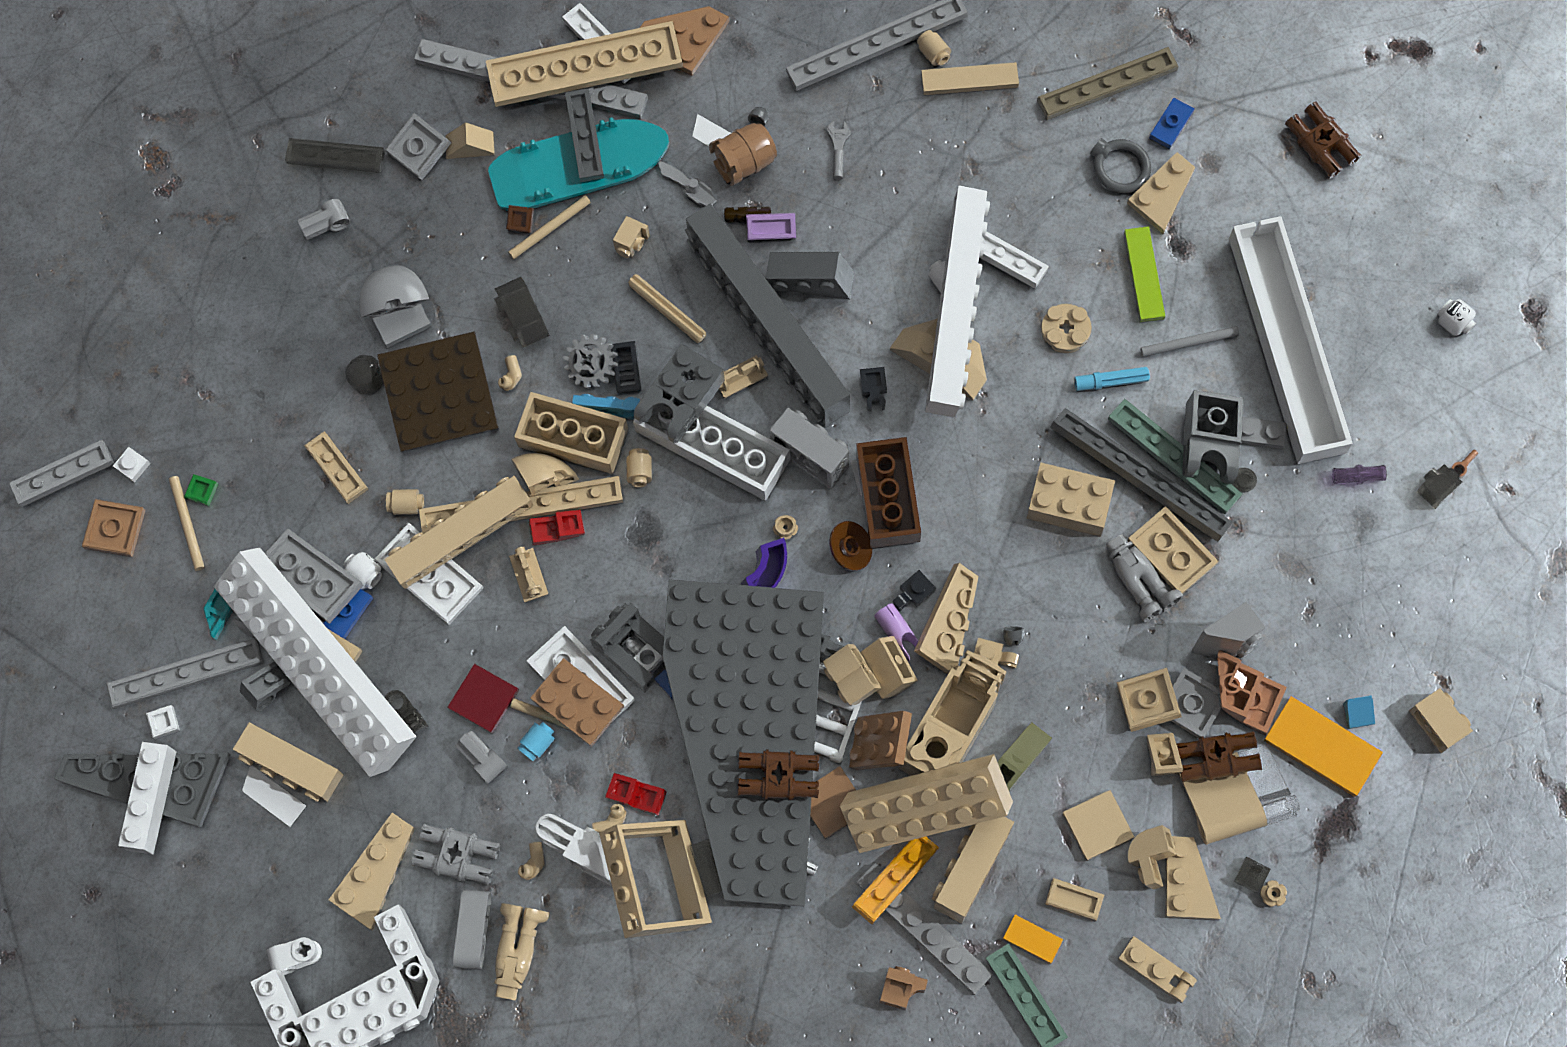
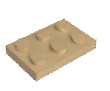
[1127,506,1219,594]

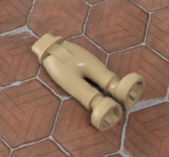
[494,903,550,1000]

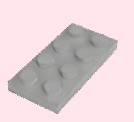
[265,529,364,624]

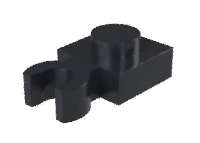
[860,367,887,412]

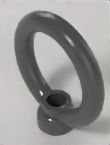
[1090,138,1151,193]

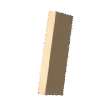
[304,431,369,504]

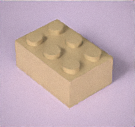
[1026,462,1115,537]

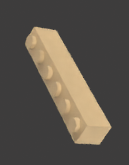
[384,476,534,589]

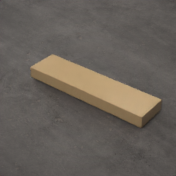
[921,62,1019,95]

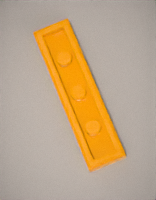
[852,836,939,925]

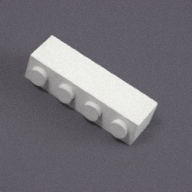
[118,742,176,855]

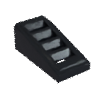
[611,341,642,394]

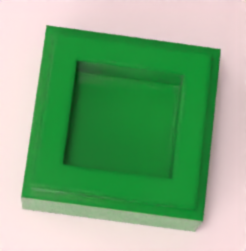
[184,474,218,507]

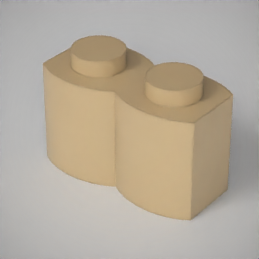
[823,644,881,705]

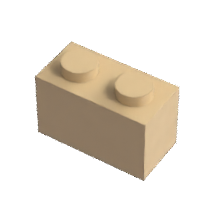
[860,636,918,699]
[1409,688,1473,753]

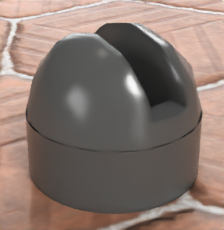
[748,107,769,126]
[1003,626,1024,646]

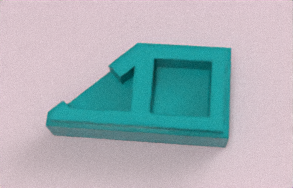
[203,589,233,640]

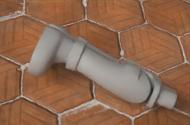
[1106,534,1184,622]

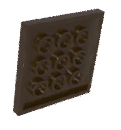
[377,331,499,452]

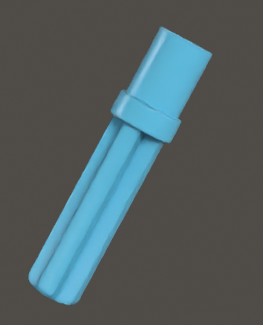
[1074,367,1150,391]

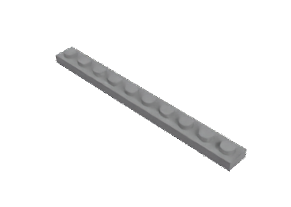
[414,39,648,119]

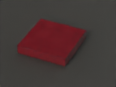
[447,663,519,734]

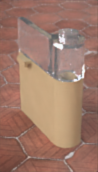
[1178,743,1300,845]

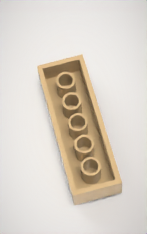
[840,754,1013,853]

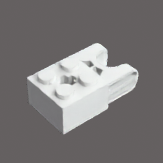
[536,814,612,887]

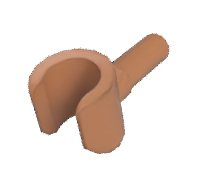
[1450,450,1478,479]

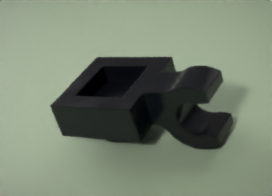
[892,570,936,612]

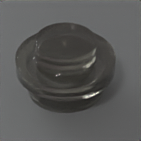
[1232,468,1257,493]

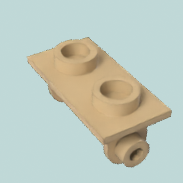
[719,355,768,398]
[509,547,548,603]

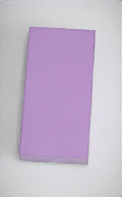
[746,213,796,240]

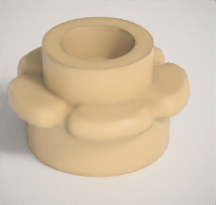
[773,515,798,540]
[1260,880,1287,907]

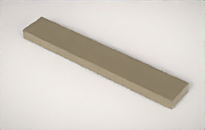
[1037,47,1179,120]

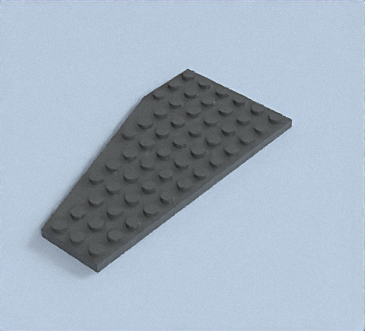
[662,579,824,907]

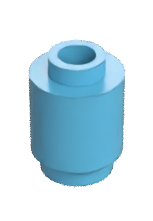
[517,722,555,761]

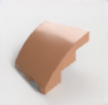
[1217,650,1287,735]

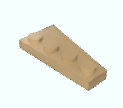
[914,563,979,674]

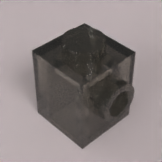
[1417,464,1463,509]

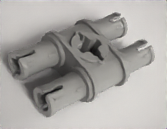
[411,824,500,885]

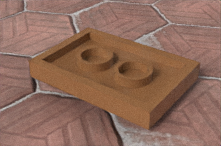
[530,658,624,747]
[849,711,912,770]

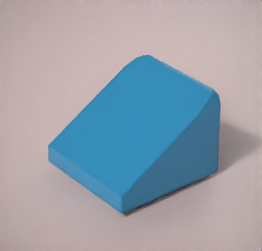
[1343,695,1375,729]

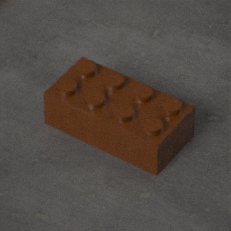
[856,437,921,549]

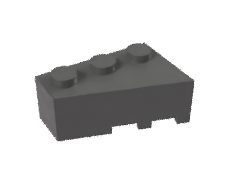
[765,252,854,299]

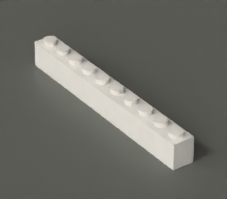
[925,186,990,418]

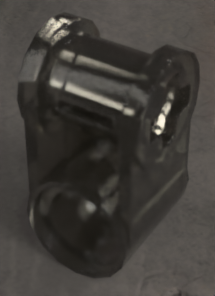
[385,690,429,733]

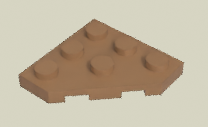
[640,6,730,76]

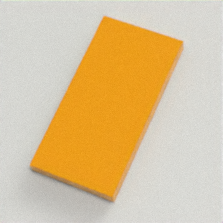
[1263,696,1383,797]

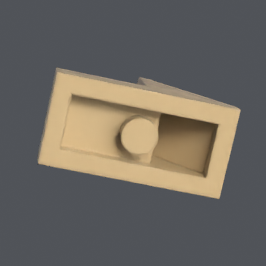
[1147,733,1183,776]

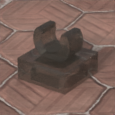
[1234,856,1271,894]

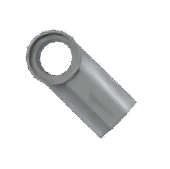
[298,199,350,240]
[455,730,507,784]

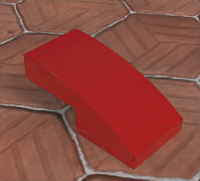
[528,510,585,546]
[605,773,667,816]

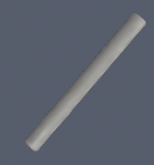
[1140,326,1239,357]

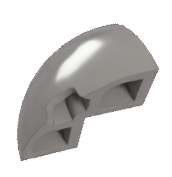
[359,265,429,318]

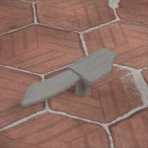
[658,161,717,207]

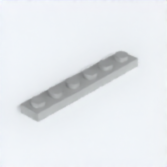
[857,863,993,995]

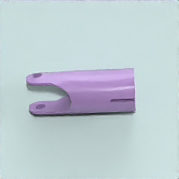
[874,603,918,661]

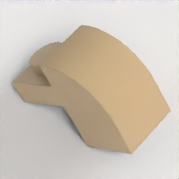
[1128,825,1177,890]

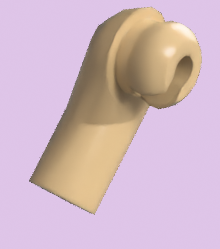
[592,804,626,833]

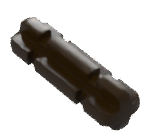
[724,207,771,222]

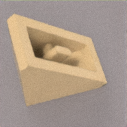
[445,122,495,159]

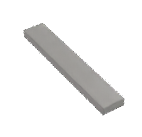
[106,638,264,709]

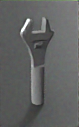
[827,120,851,180]

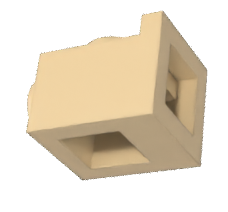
[613,216,650,258]

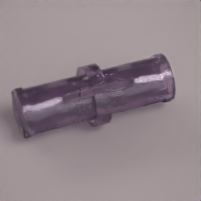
[1332,464,1387,485]

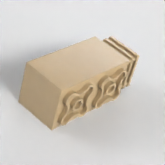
[898,650,1006,776]

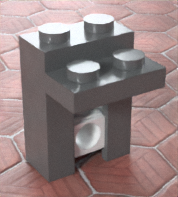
[590,602,666,693]

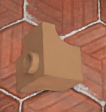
[880,966,928,1011]

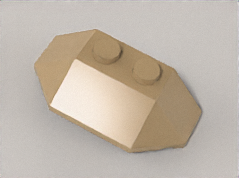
[890,318,987,400]

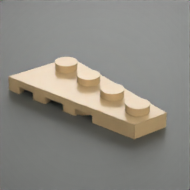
[329,813,415,931]

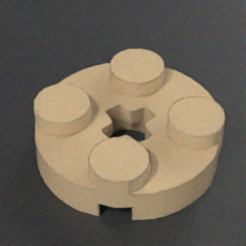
[1041,304,1092,353]

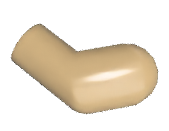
[498,355,522,391]
[518,842,545,880]

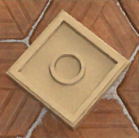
[1117,668,1182,732]
[1062,790,1135,861]

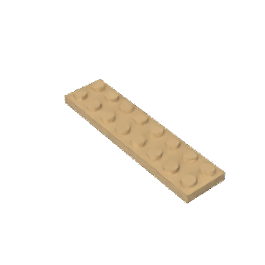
[486,21,683,107]

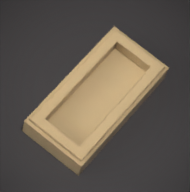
[1045,878,1104,921]

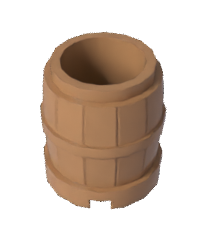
[709,123,777,186]

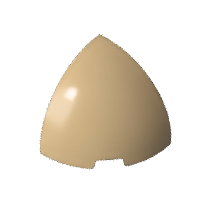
[511,453,579,495]

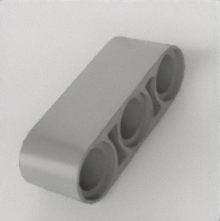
[453,889,491,969]

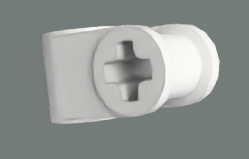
[266,937,322,975]

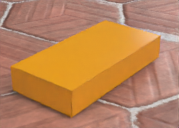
[1003,915,1063,964]

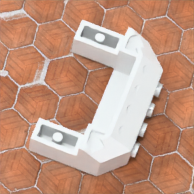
[250,905,439,1047]

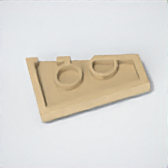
[1127,152,1195,234]
[1165,836,1221,920]

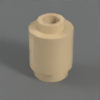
[917,30,951,66]
[626,448,652,488]
[386,489,424,515]

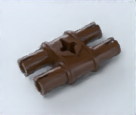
[1285,101,1362,179]
[1176,731,1262,782]
[737,749,819,801]

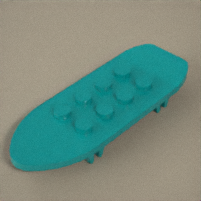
[488,117,669,211]

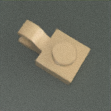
[974,638,1019,668]

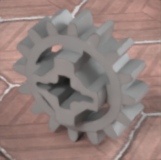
[564,334,618,389]

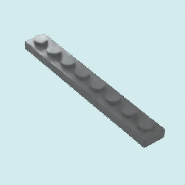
[1050,408,1233,542]

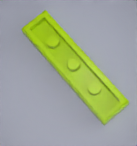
[1124,226,1166,322]

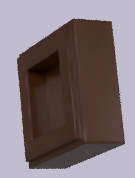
[506,205,534,233]

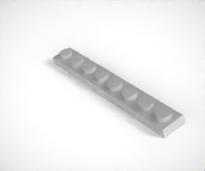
[786,0,968,91]

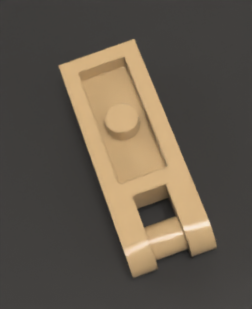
[1118,936,1197,1003]

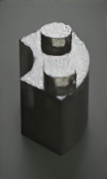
[494,277,550,348]

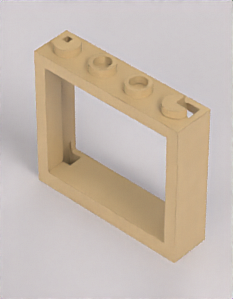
[599,820,712,938]

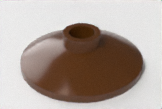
[829,521,872,571]

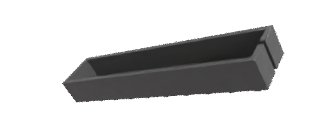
[685,203,850,427]

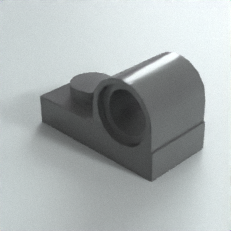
[240,661,292,711]

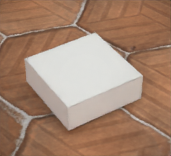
[146,705,180,739]

